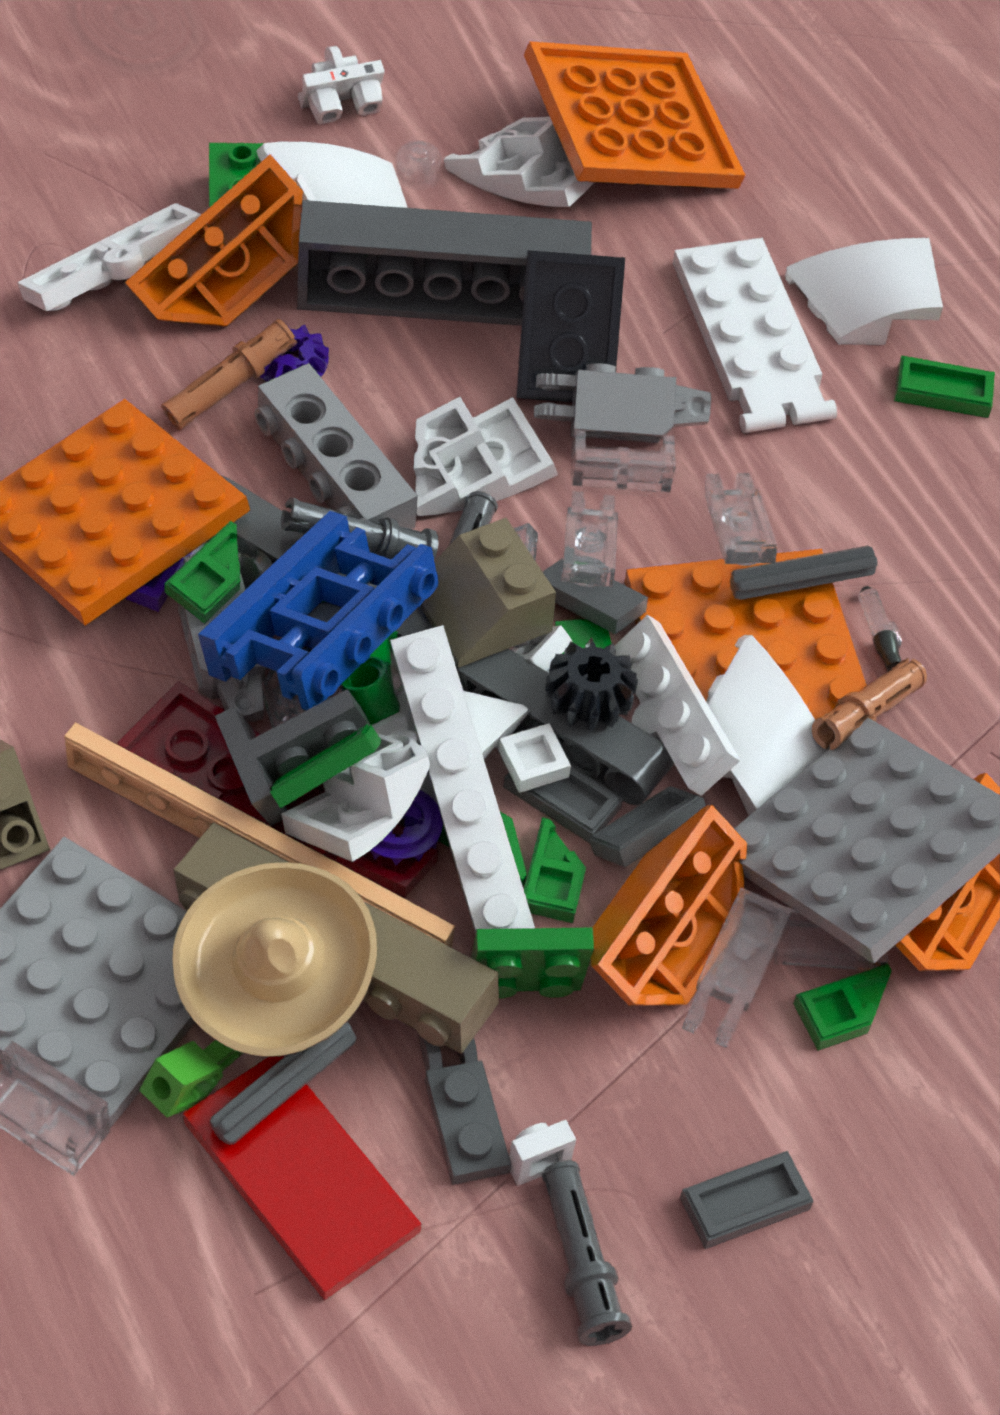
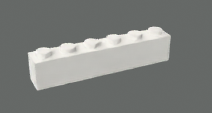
[390,625,535,934]

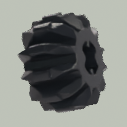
[545,637,638,732]

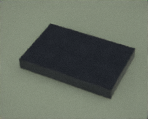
[516,250,625,402]

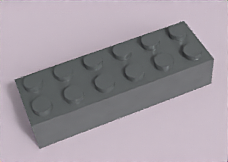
[297,200,592,326]

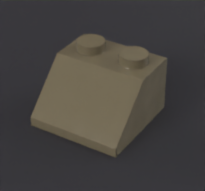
[420,518,556,668]

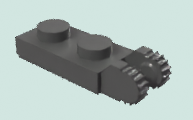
[419,1035,511,1185]

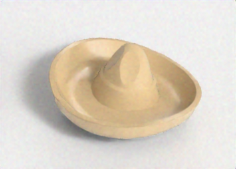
[173,862,377,1056]

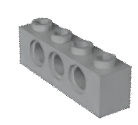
[255,363,418,529]

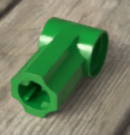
[341,638,401,725]

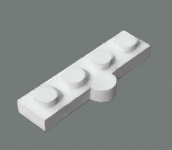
[17,203,201,312]
[614,614,741,796]

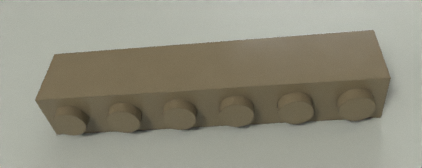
[173,823,499,1054]

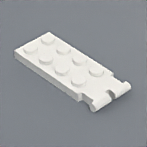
[673,238,837,433]

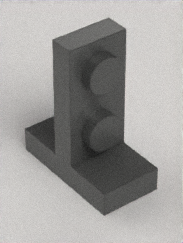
[215,689,370,826]

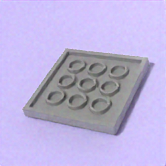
[734,718,1000,963]
[0,837,196,1129]

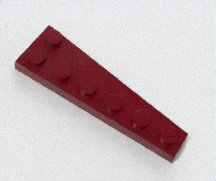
[116,680,439,898]

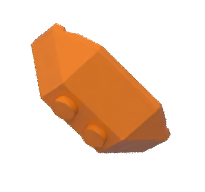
[125,154,303,327]
[895,773,1000,971]
[591,804,747,1006]

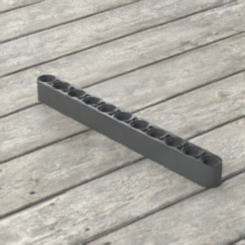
[206,475,674,806]

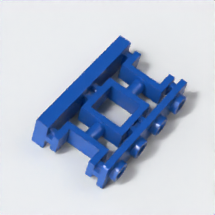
[198,511,438,711]

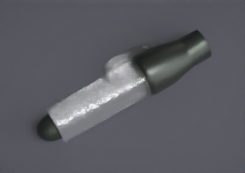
[858,586,902,671]

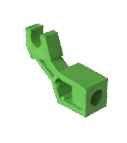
[139,1040,243,1118]

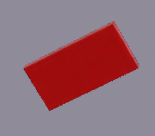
[183,1055,422,1301]

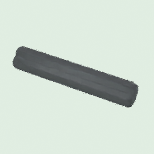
[729,545,878,600]
[210,1022,357,1145]

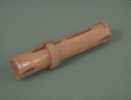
[161,319,297,430]
[812,658,927,750]

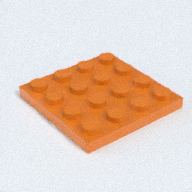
[524,41,746,189]
[0,399,250,626]
[624,548,867,720]

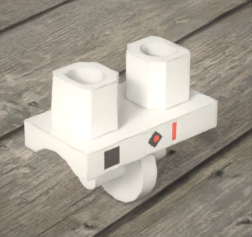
[298,46,385,124]

